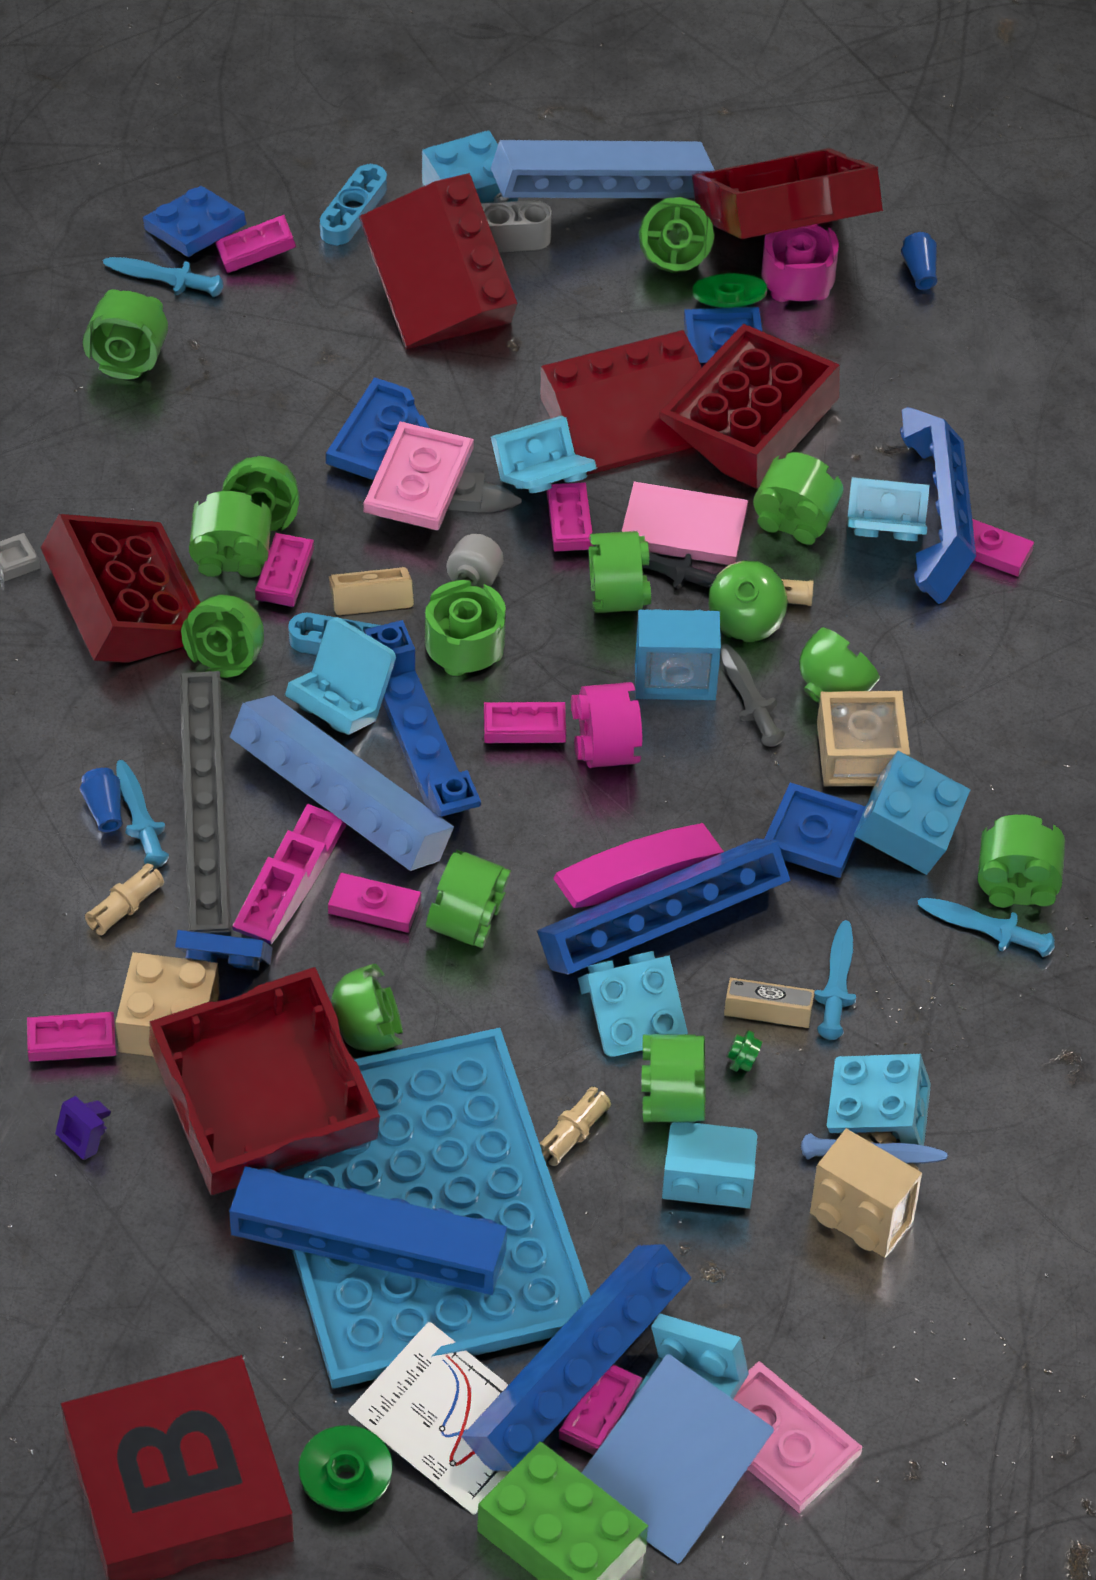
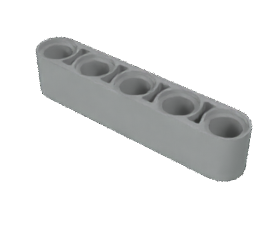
[481,200,552,252]

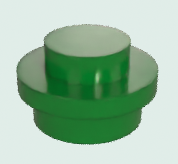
[726,1030,762,1072]

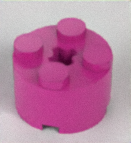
[761,224,839,302]
[571,682,642,768]

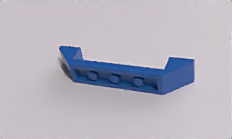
[900,407,976,604]
[364,620,481,817]

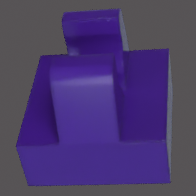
[55,1096,111,1160]

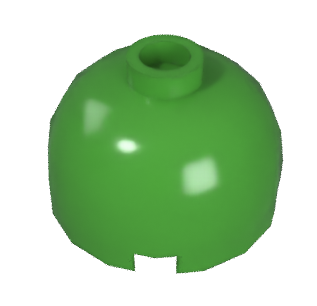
[639,197,714,273]
[222,456,300,531]
[708,560,788,642]
[181,595,264,678]
[799,627,880,703]
[331,964,403,1053]

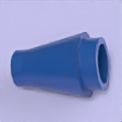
[901,232,938,289]
[80,768,123,832]

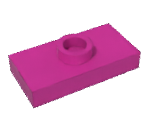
[215,215,296,273]
[547,482,593,551]
[972,519,1034,577]
[255,533,314,607]
[484,702,566,743]
[328,873,421,933]
[27,1012,116,1062]
[559,1365,642,1455]

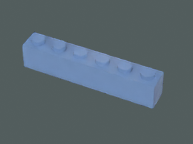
[491,140,714,198]
[230,695,454,871]

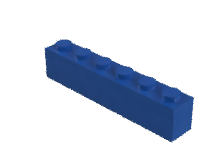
[537,838,791,975]
[229,1166,507,1295]
[461,1244,692,1471]

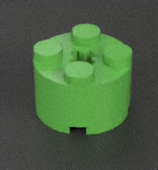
[83,289,168,379]
[753,452,843,545]
[189,491,272,578]
[589,531,651,613]
[425,580,506,676]
[978,815,1065,908]
[426,849,511,948]
[642,1034,705,1122]

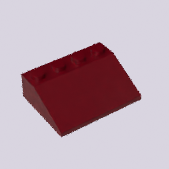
[359,173,518,349]
[659,323,840,488]
[540,330,701,475]
[41,514,201,663]

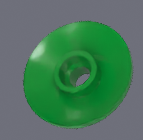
[693,273,767,308]
[299,1425,392,1511]

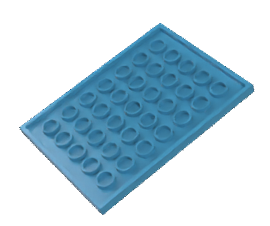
[279,1028,591,1389]

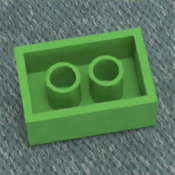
[477,1441,648,1580]

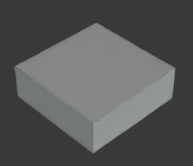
[0,533,40,581]

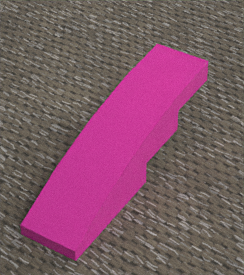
[232,804,346,944]
[553,823,724,908]

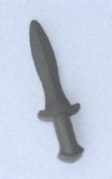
[721,644,785,747]

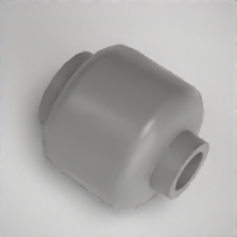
[446,533,504,589]

